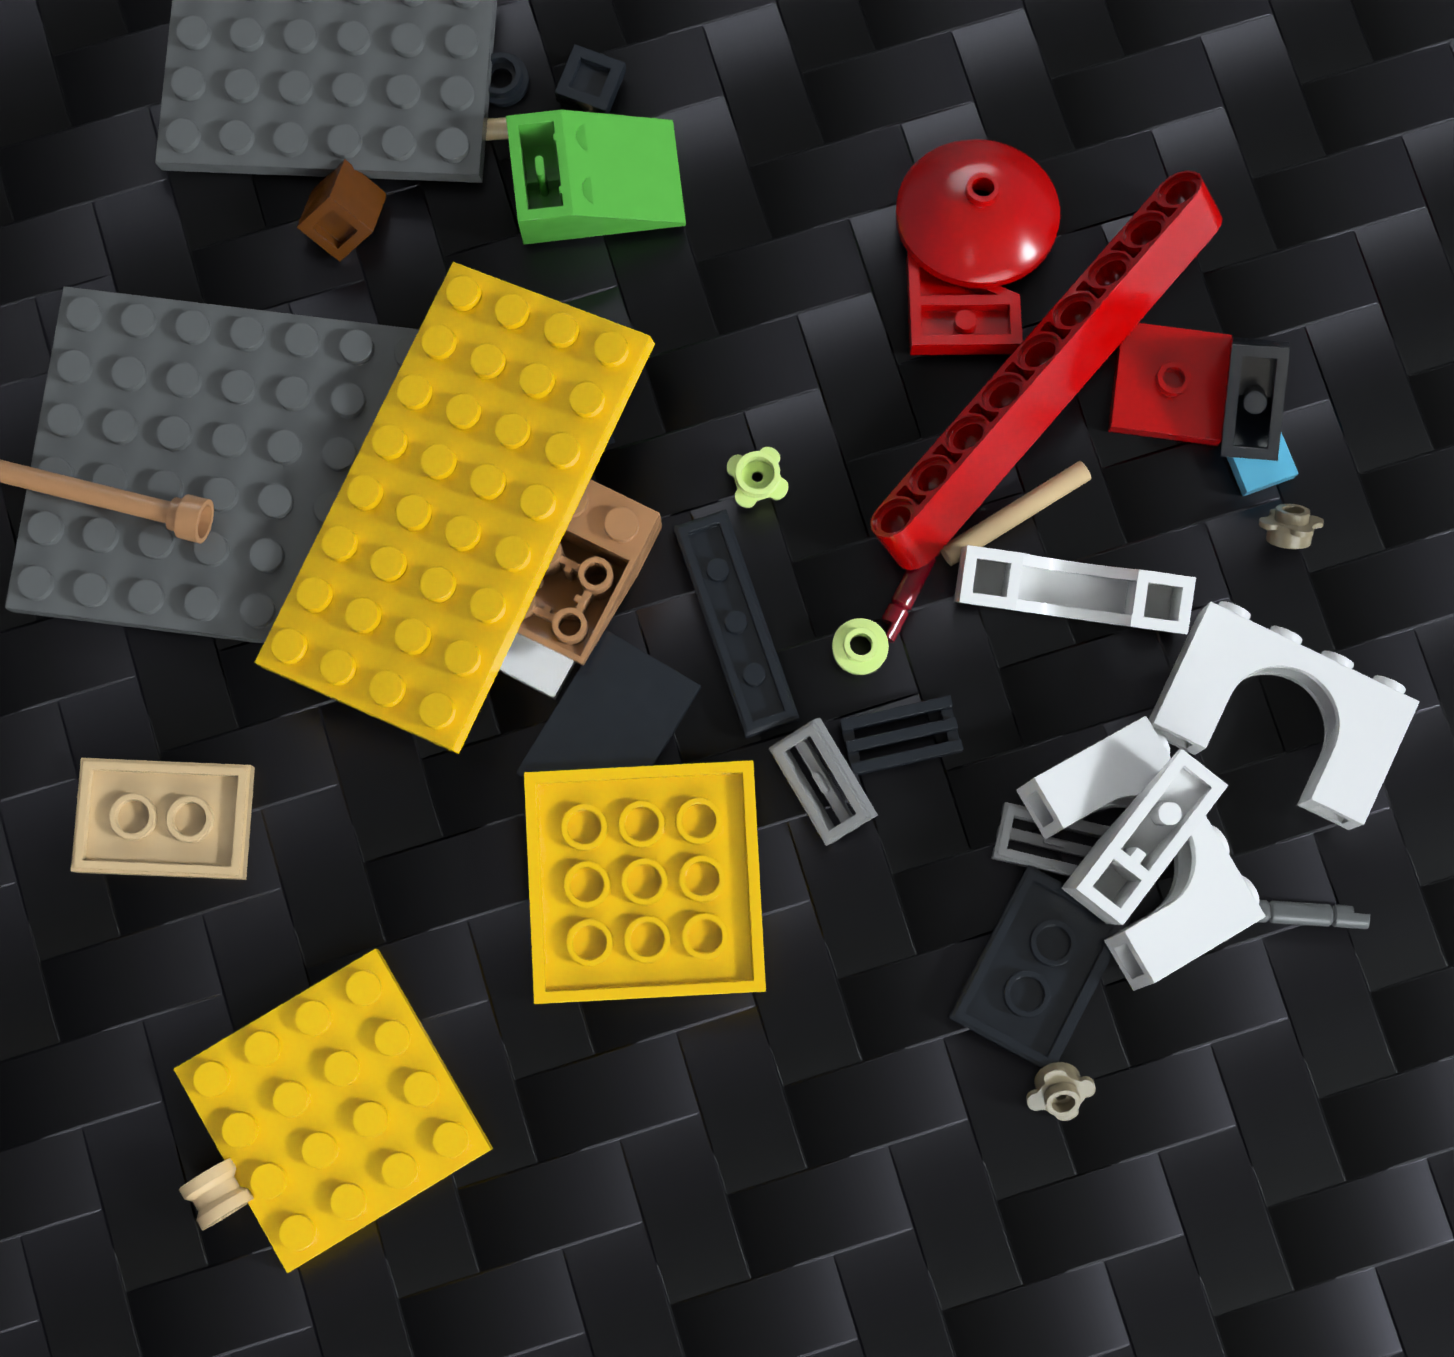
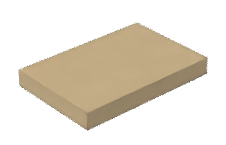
[71,758,255,880]

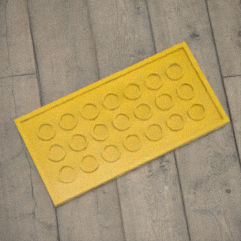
[254,262,655,754]

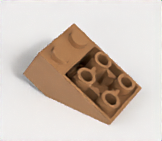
[517,479,662,665]

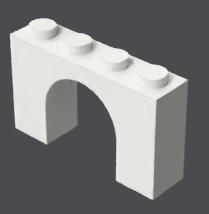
[1149,601,1420,830]
[1016,716,1266,991]

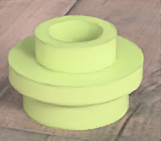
[832,618,889,675]

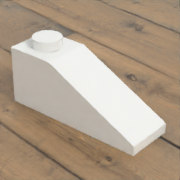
[1062,749,1228,925]

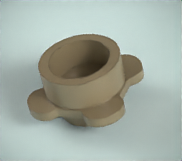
[1259,504,1324,549]
[1026,1062,1096,1121]

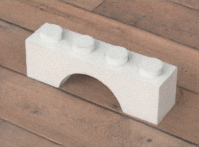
[954,545,1196,634]

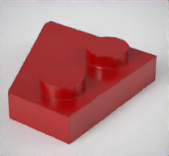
[906,252,1023,355]

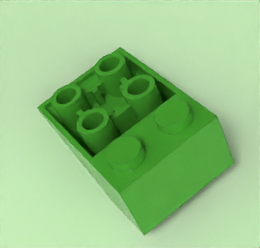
[506,110,686,245]

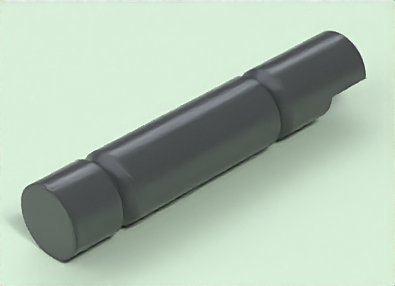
[1258,900,1370,929]

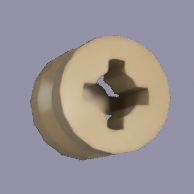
[179,1158,254,1230]

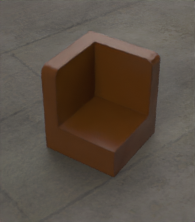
[297,159,386,262]

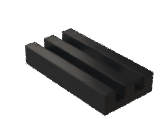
[839,695,964,776]

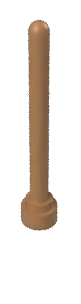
[0,459,214,544]

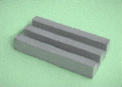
[769,718,878,846]
[991,802,1110,877]

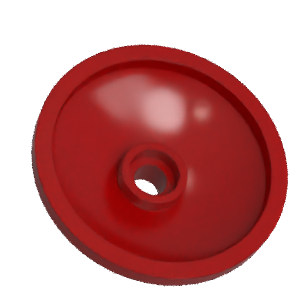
[895,139,1060,288]

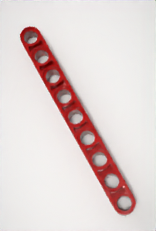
[870,170,1223,570]

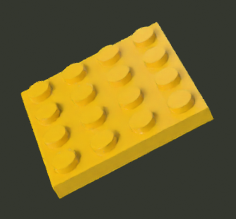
[524,760,766,1004]
[174,948,493,1273]

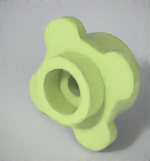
[727,447,788,508]

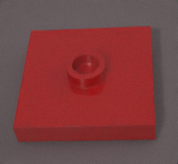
[1108,323,1232,446]

